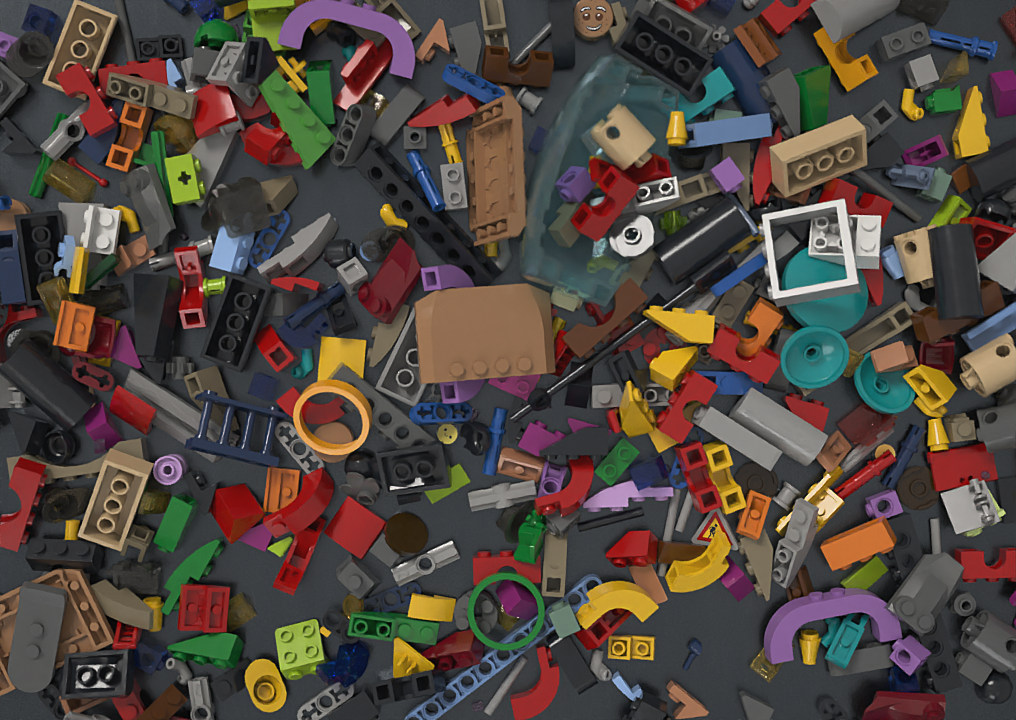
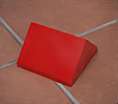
[959,217,1016,260]
[211,483,266,544]

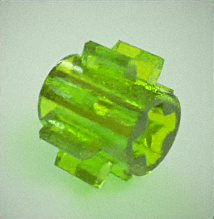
[659,210,687,235]

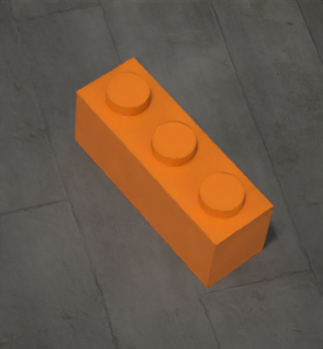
[820,515,897,571]

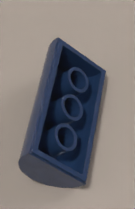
[711,38,777,124]

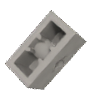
[440,162,468,212]

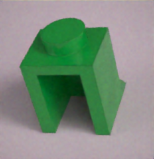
[925,84,962,116]

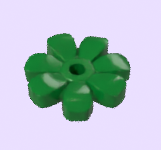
[522,509,547,533]

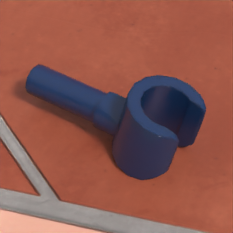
[683,639,702,671]

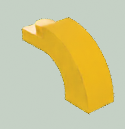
[665,531,731,592]

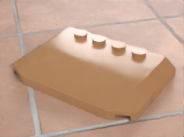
[466,95,527,246]
[414,283,556,384]
[0,568,115,696]

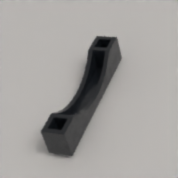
[783,132,905,242]

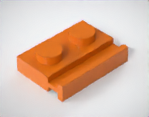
[53,300,97,352]
[263,467,301,513]

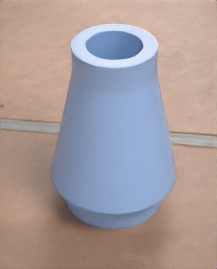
[880,245,904,280]

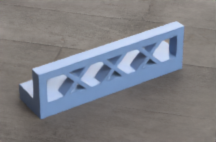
[961,301,1016,352]

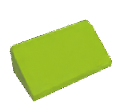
[928,194,972,227]
[424,463,471,504]
[840,554,888,590]

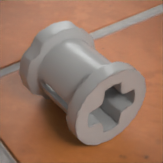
[515,86,543,115]
[219,110,246,138]
[772,482,801,511]

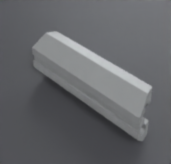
[124,367,240,463]

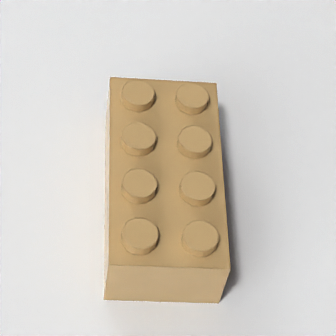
[769,115,867,198]
[78,448,154,551]

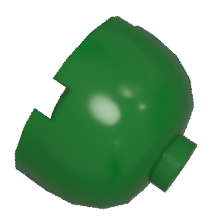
[194,19,239,51]

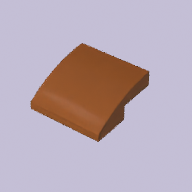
[733,17,782,67]

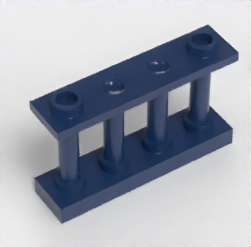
[184,390,288,468]

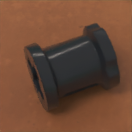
[326,20,356,48]

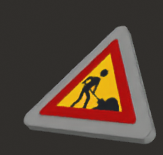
[691,508,739,550]

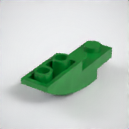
[161,537,224,616]
[347,612,440,645]

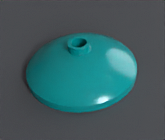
[780,325,849,389]
[854,351,916,414]

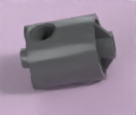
[976,402,1016,453]
[960,610,1016,673]

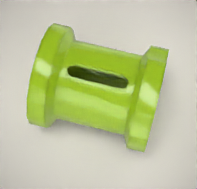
[203,276,228,298]

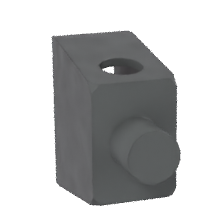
[336,553,382,600]

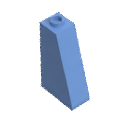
[678,113,773,149]

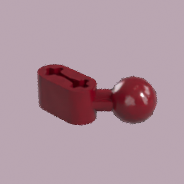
[59,346,116,392]

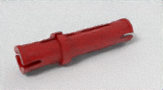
[834,449,897,501]

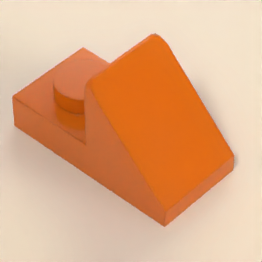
[736,490,772,541]

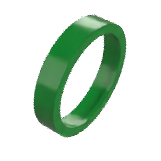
[467,571,545,650]

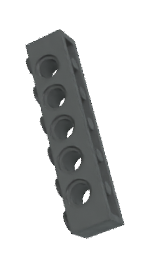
[327,362,447,449]

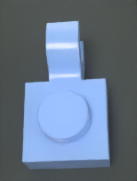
[54,235,76,278]

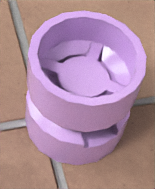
[153,454,189,485]

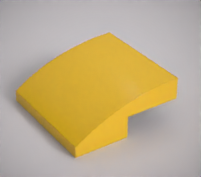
[69,247,90,294]
[317,336,366,381]

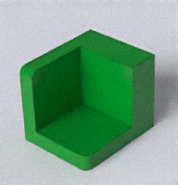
[132,143,154,166]
[514,525,543,564]

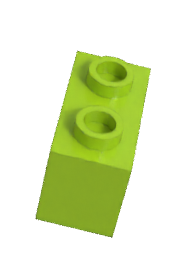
[164,153,207,206]

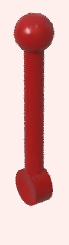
[67,157,108,187]

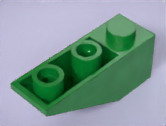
[167,632,244,670]

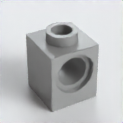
[904,54,939,92]
[336,257,369,296]

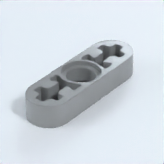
[275,421,325,474]
[297,677,355,720]

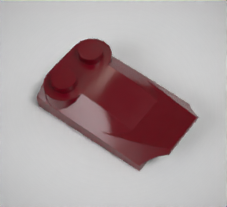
[358,237,424,324]
[861,691,946,720]

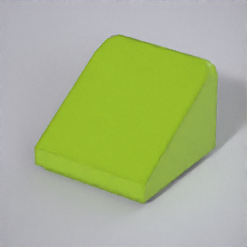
[267,534,295,557]

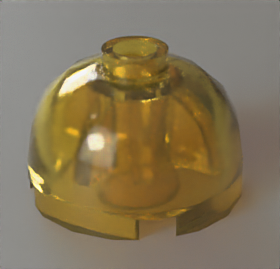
[153,112,198,155]

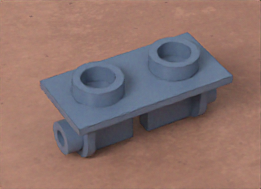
[886,163,935,190]

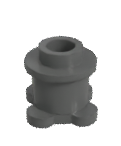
[949,591,976,616]

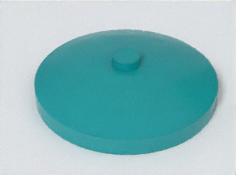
[781,247,868,333]

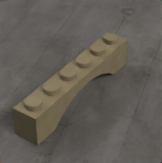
[792,301,913,396]
[7,438,149,484]

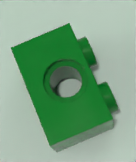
[594,436,640,486]

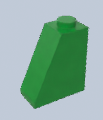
[306,59,337,127]
[793,65,831,133]
[153,492,200,553]

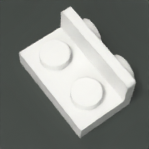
[80,205,122,255]

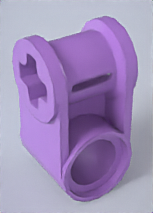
[538,459,567,498]

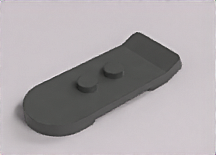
[7,581,68,693]

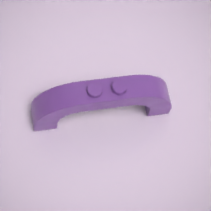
[278,0,415,79]
[421,265,485,404]
[764,588,902,664]

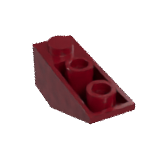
[421,629,485,671]

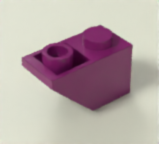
[518,420,567,456]

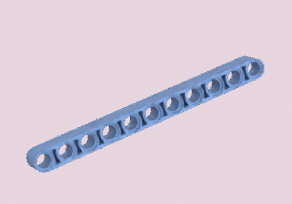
[404,574,602,720]

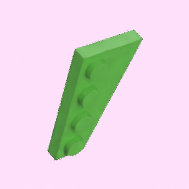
[258,70,336,170]

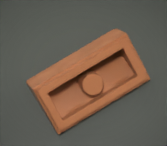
[496,446,545,484]
[628,564,668,604]

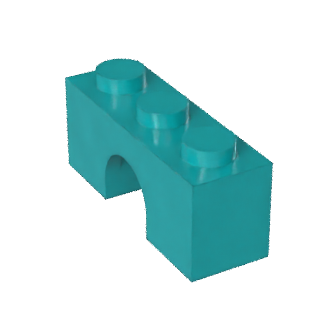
[663,67,737,125]

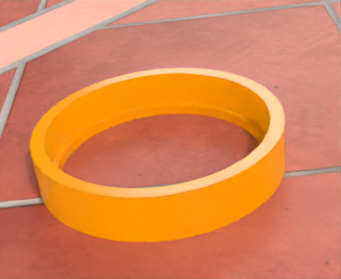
[293,379,373,455]

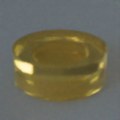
[343,594,364,617]

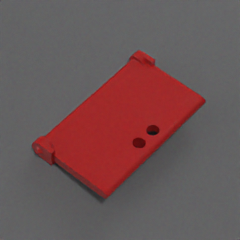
[927,443,998,492]

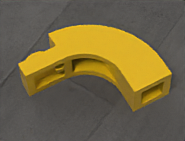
[575,581,659,629]

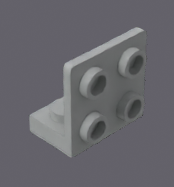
[206,41,260,107]

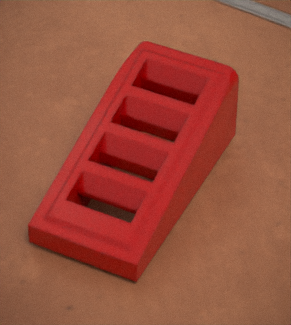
[549,329,574,377]
[605,407,623,434]
[112,621,143,650]

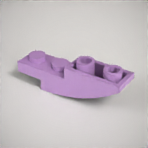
[582,477,673,512]

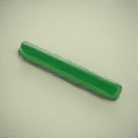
[28,112,69,198]
[151,130,174,217]

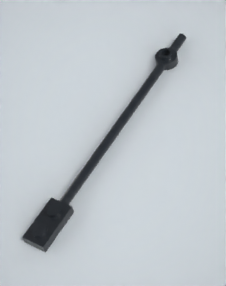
[509,250,738,423]

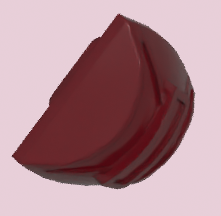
[75,316,116,359]
[919,336,955,374]

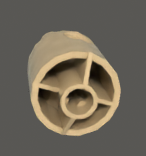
[590,103,656,171]
[893,224,937,289]
[960,333,1016,397]

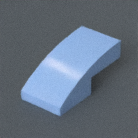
[166,58,186,88]
[611,671,643,701]

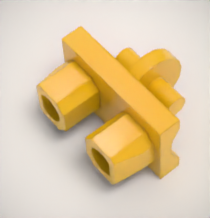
[276,56,308,93]

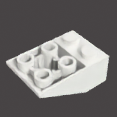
[808,215,881,269]

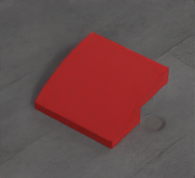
[192,84,239,139]
[270,277,325,293]
[109,385,157,436]
[323,496,387,560]
[177,584,230,633]

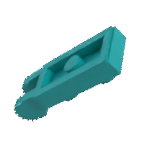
[825,613,869,669]

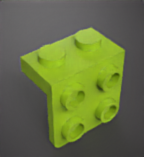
[248,0,297,52]
[275,619,330,680]

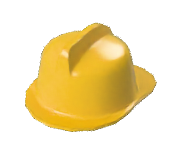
[245,659,287,713]

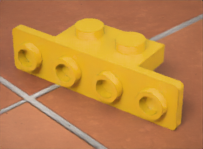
[775,465,845,537]

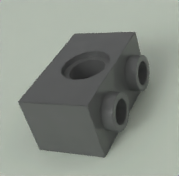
[875,22,932,64]

